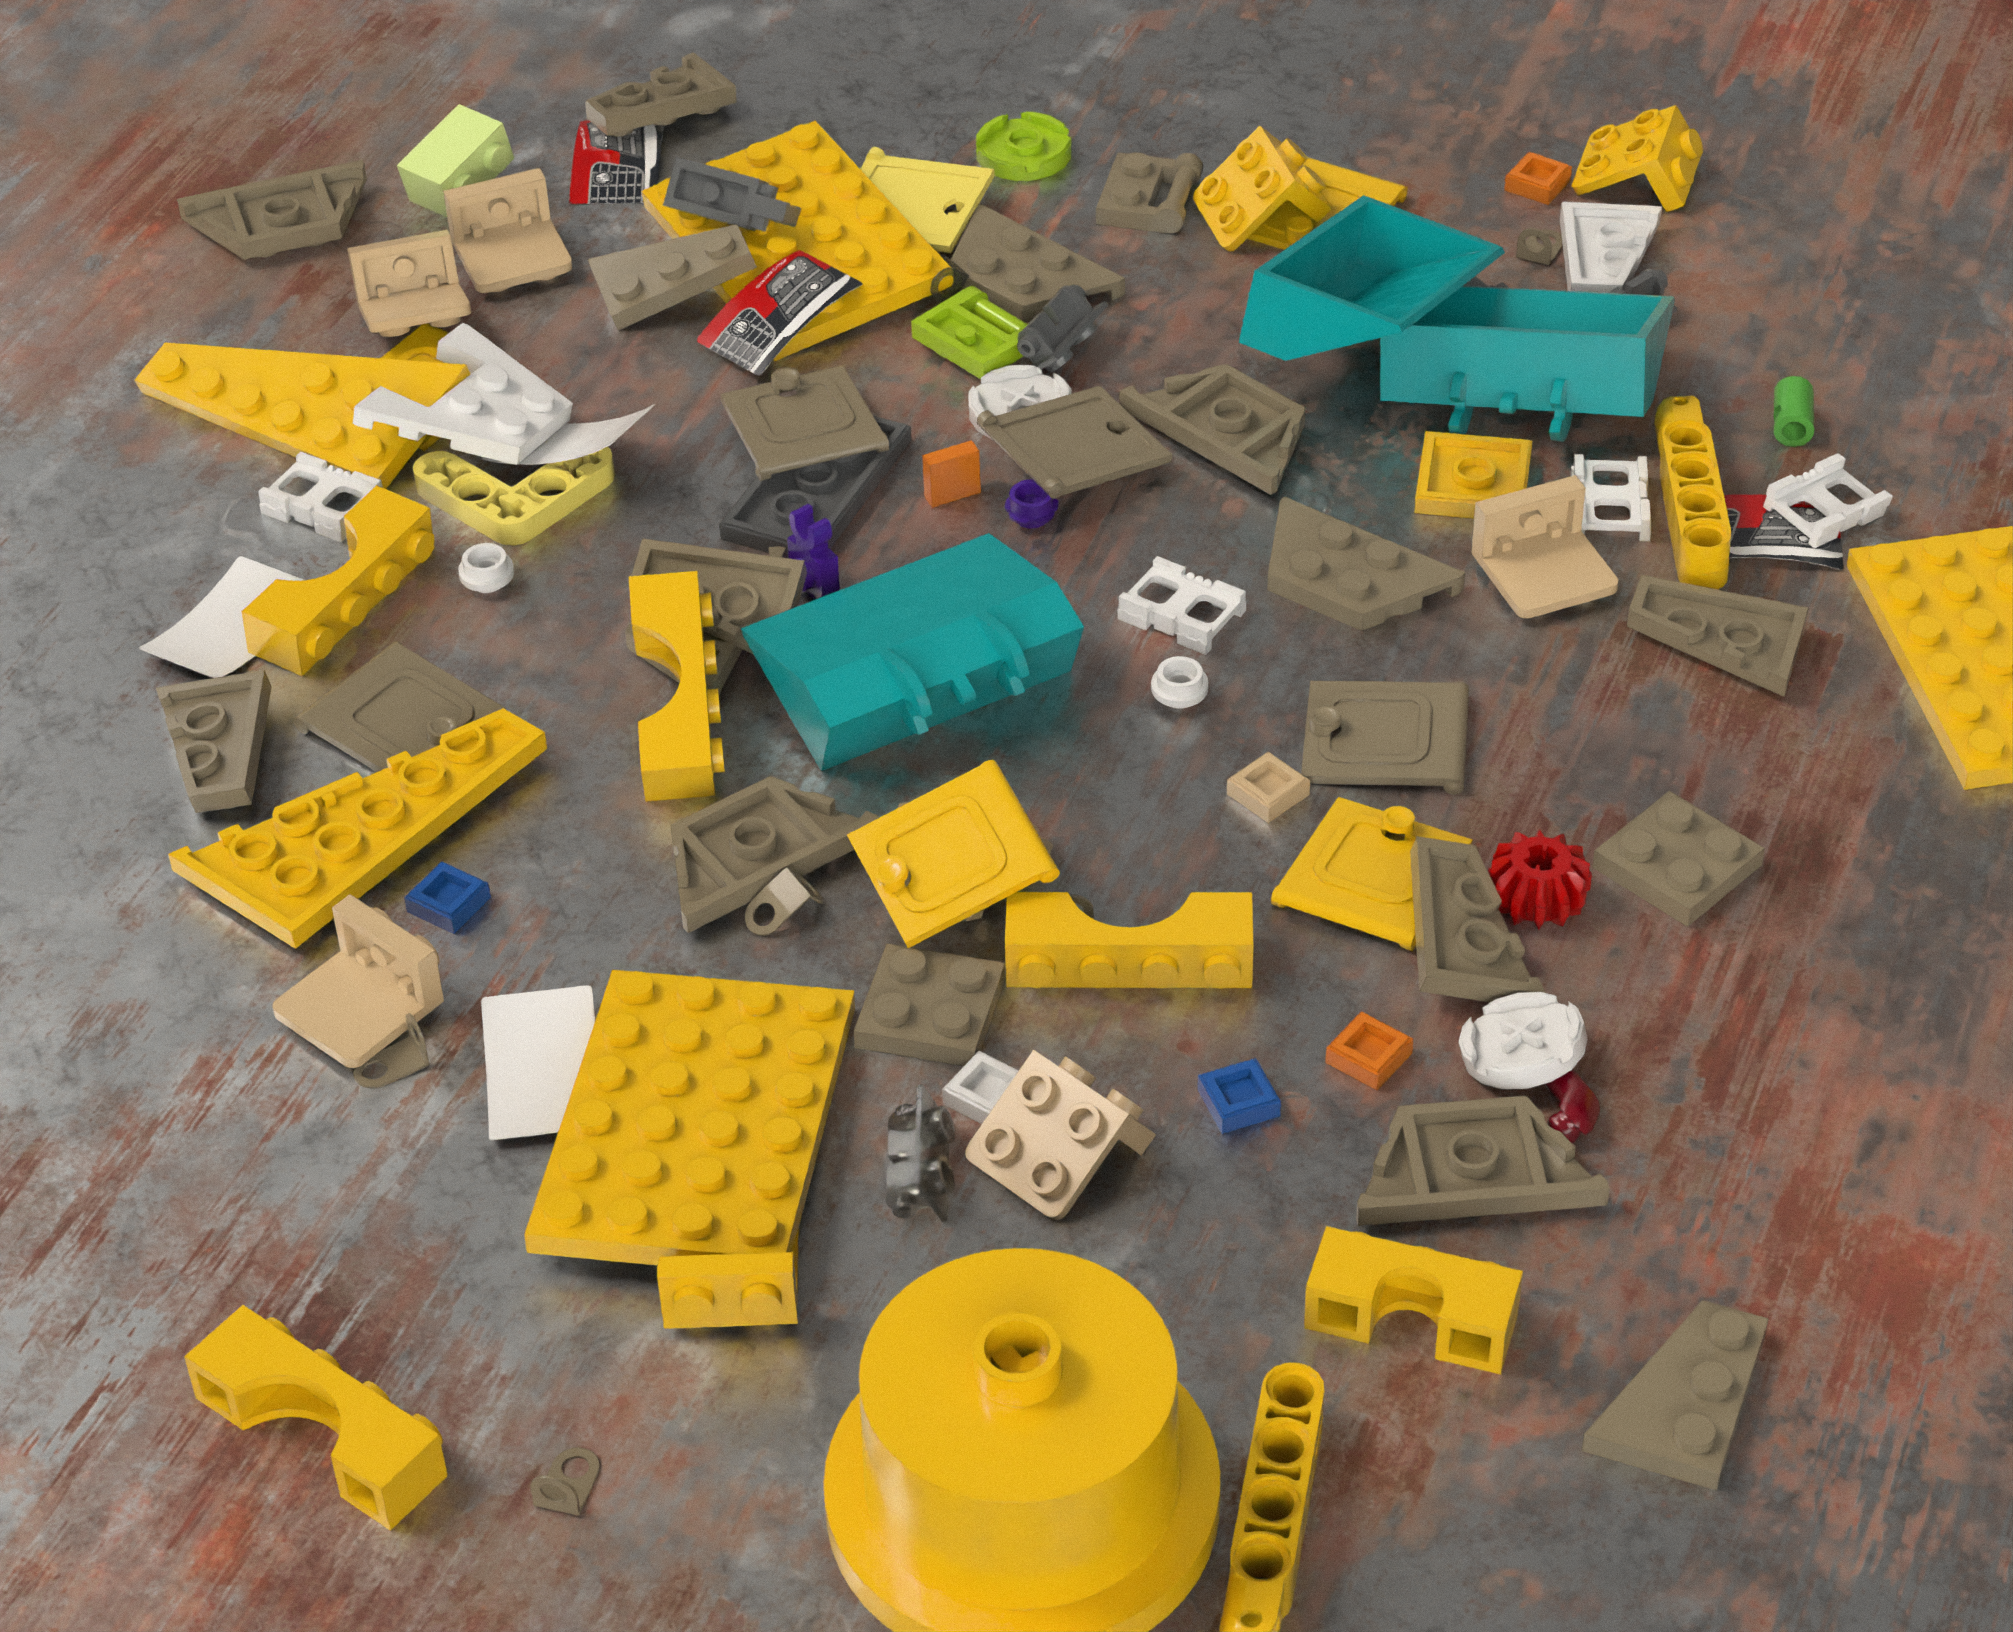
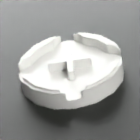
[969,365,1072,440]
[1459,992,1588,1089]

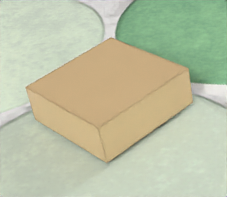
[1227,752,1310,824]

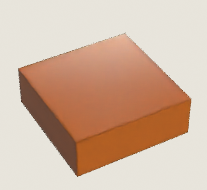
[1504,152,1572,205]
[922,440,981,508]
[1325,1011,1414,1091]

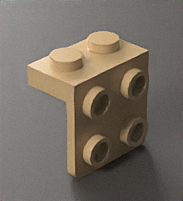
[444,168,572,293]
[347,230,471,337]
[1471,475,1618,618]
[272,894,444,1068]
[965,1049,1156,1220]

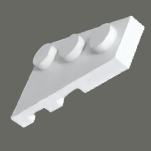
[1560,202,1662,293]

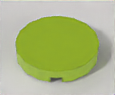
[976,111,1072,181]

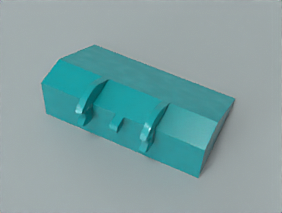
[1239,195,1505,361]
[1380,286,1675,442]
[741,533,1084,771]

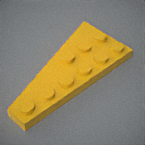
[134,342,470,489]
[168,708,547,949]

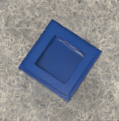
[404,861,491,934]
[1197,1058,1281,1134]

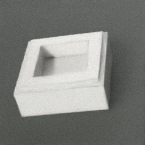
[942,1051,1019,1124]

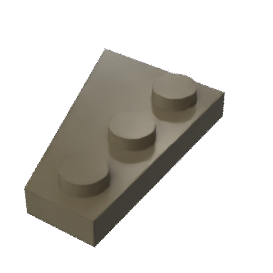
[628,538,807,655]
[1627,575,1809,697]

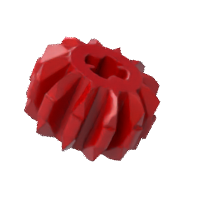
[1488,828,1592,930]

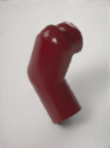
[1545,1068,1600,1144]

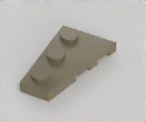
[585,52,737,137]
[588,224,757,331]
[156,670,272,813]
[1410,836,1546,1002]
[1581,1300,1769,1491]

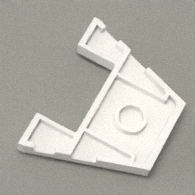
[352,323,573,465]

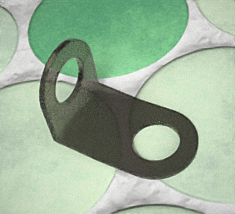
[930,255,970,302]

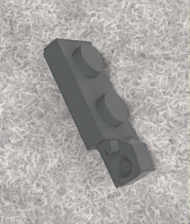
[663,157,801,232]

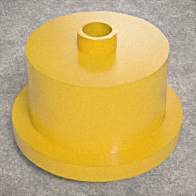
[823,1248,1220,1632]

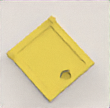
[860,147,995,253]

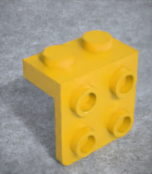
[1571,105,1703,212]
[1193,126,1332,252]
[657,1228,799,1329]

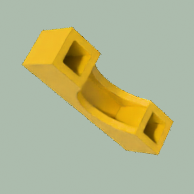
[241,485,435,676]
[629,571,725,802]
[1005,892,1254,989]
[184,1305,448,1531]

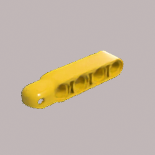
[1655,395,1731,590]
[1219,1362,1324,1632]

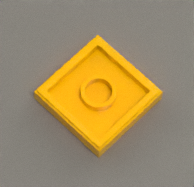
[1414,431,1532,519]

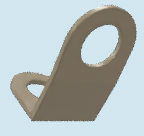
[1516,228,1563,266]
[745,867,825,936]
[353,1013,429,1089]
[530,1447,600,1516]

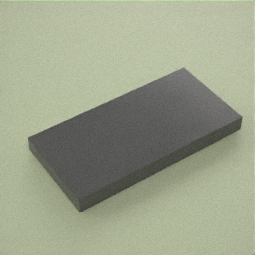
[719,416,912,558]

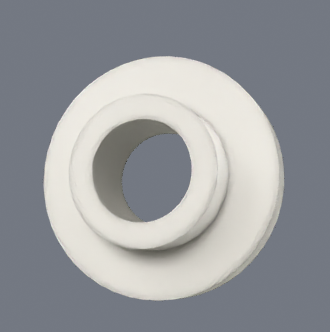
[458,543,514,593]
[1151,656,1208,709]

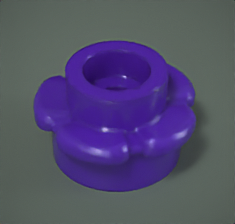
[1005,479,1058,529]

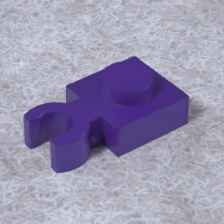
[787,503,840,600]

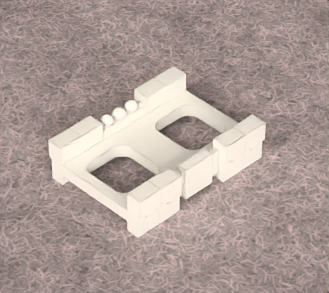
[258,452,382,543]
[1763,453,1893,549]
[1570,454,1651,542]
[1117,556,1246,655]

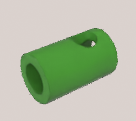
[1774,376,1814,447]

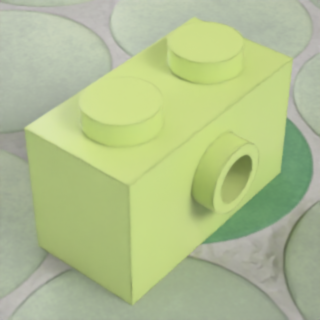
[396,104,514,217]

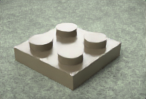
[1592,791,1765,927]
[854,943,1006,1066]

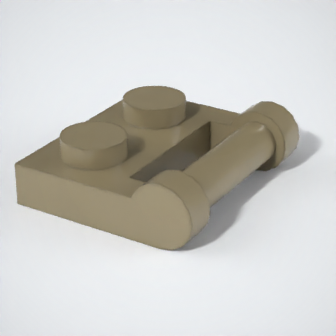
[1096,152,1204,234]

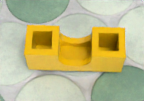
[1304,1226,1523,1375]

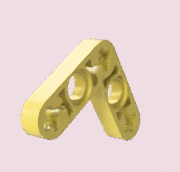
[413,446,615,546]

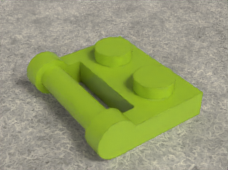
[911,286,1029,379]

